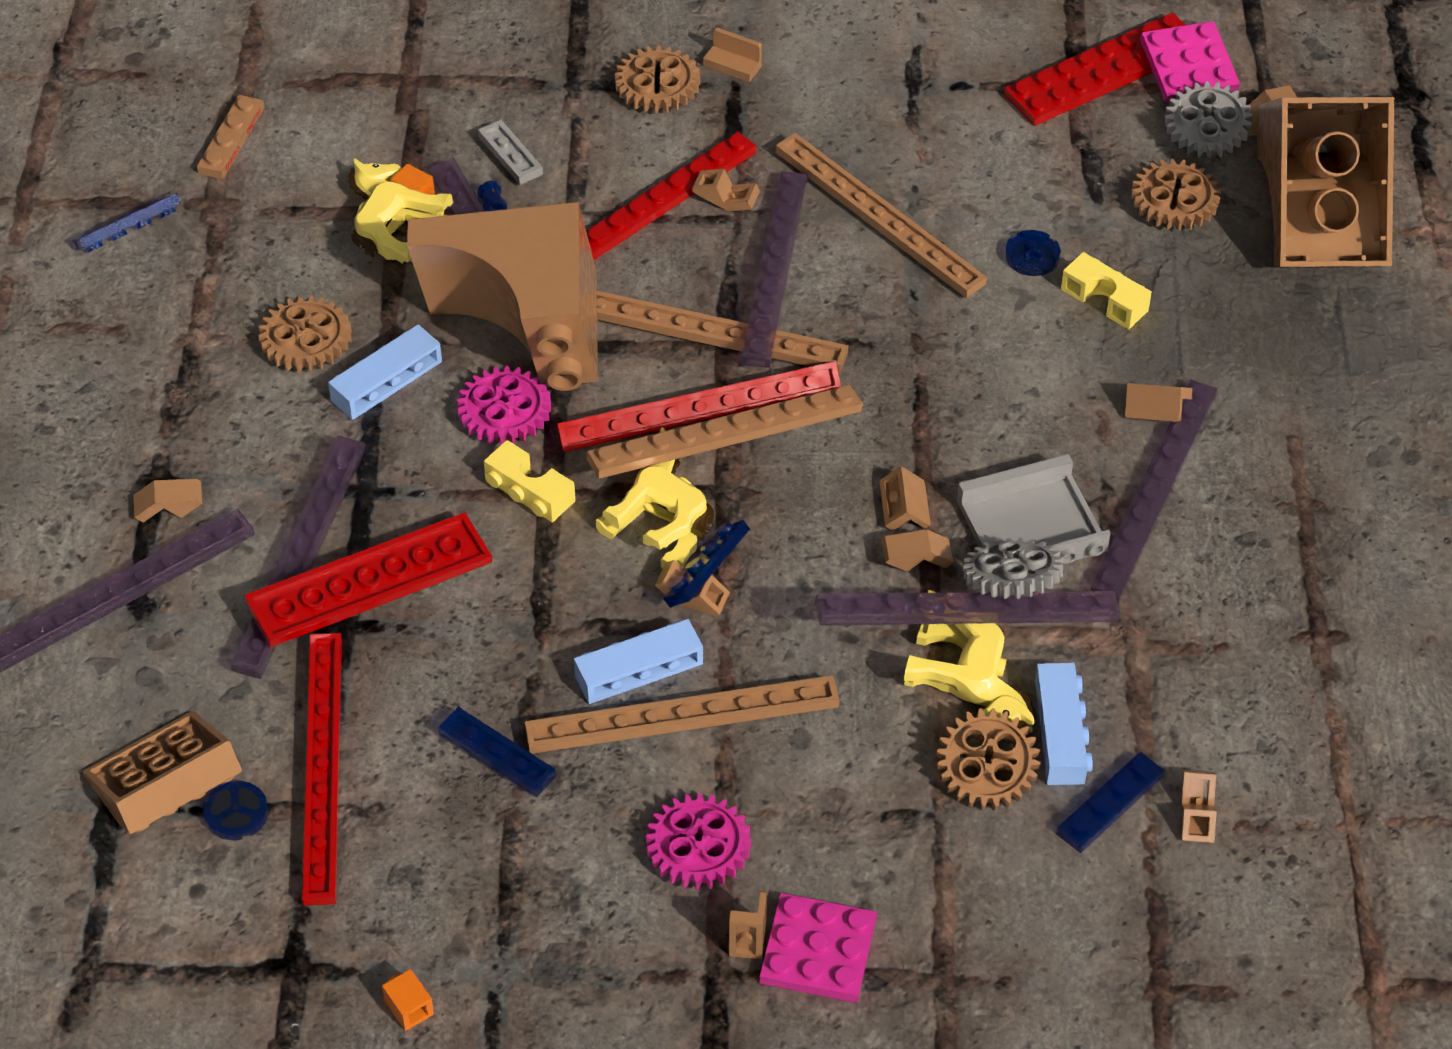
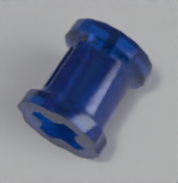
[477,181,507,212]

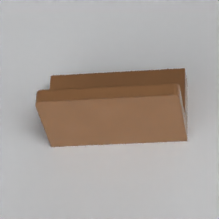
[703,27,762,83]
[1125,383,1192,422]
[879,466,931,531]
[729,891,767,959]

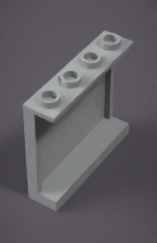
[957,454,1111,564]

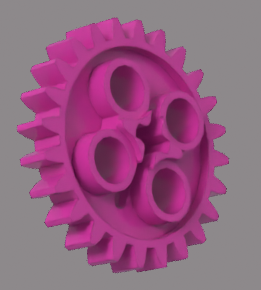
[457,366,551,446]
[646,793,751,890]

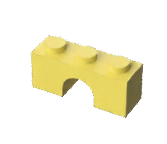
[1061,252,1152,330]
[484,440,575,523]

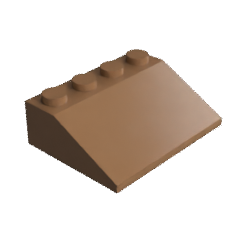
[82,711,242,835]

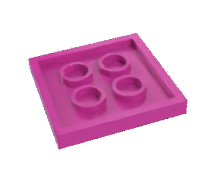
[1139,21,1240,102]
[759,893,877,1003]

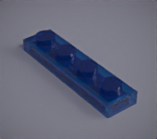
[73,193,182,253]
[663,520,750,608]
[438,706,557,798]
[1056,752,1165,853]

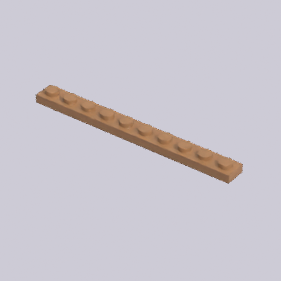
[776,133,987,298]
[597,291,849,373]
[586,385,863,479]
[525,675,840,754]

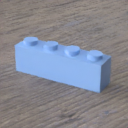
[328,324,442,420]
[574,619,703,704]
[1035,663,1092,785]

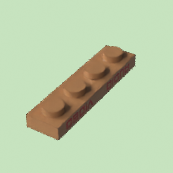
[197,95,265,179]

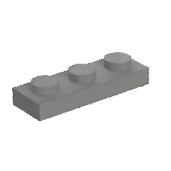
[478,120,543,185]

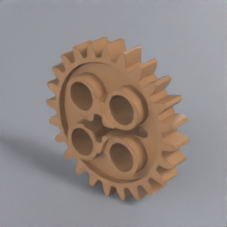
[615,45,700,113]
[1131,159,1221,231]
[259,295,352,373]
[936,708,1040,811]

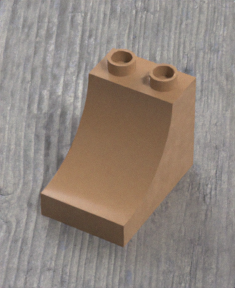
[1257,97,1394,267]
[407,202,598,391]

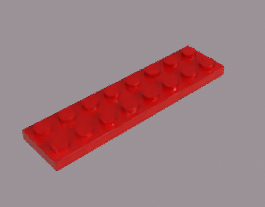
[1004,12,1186,126]
[244,512,492,648]

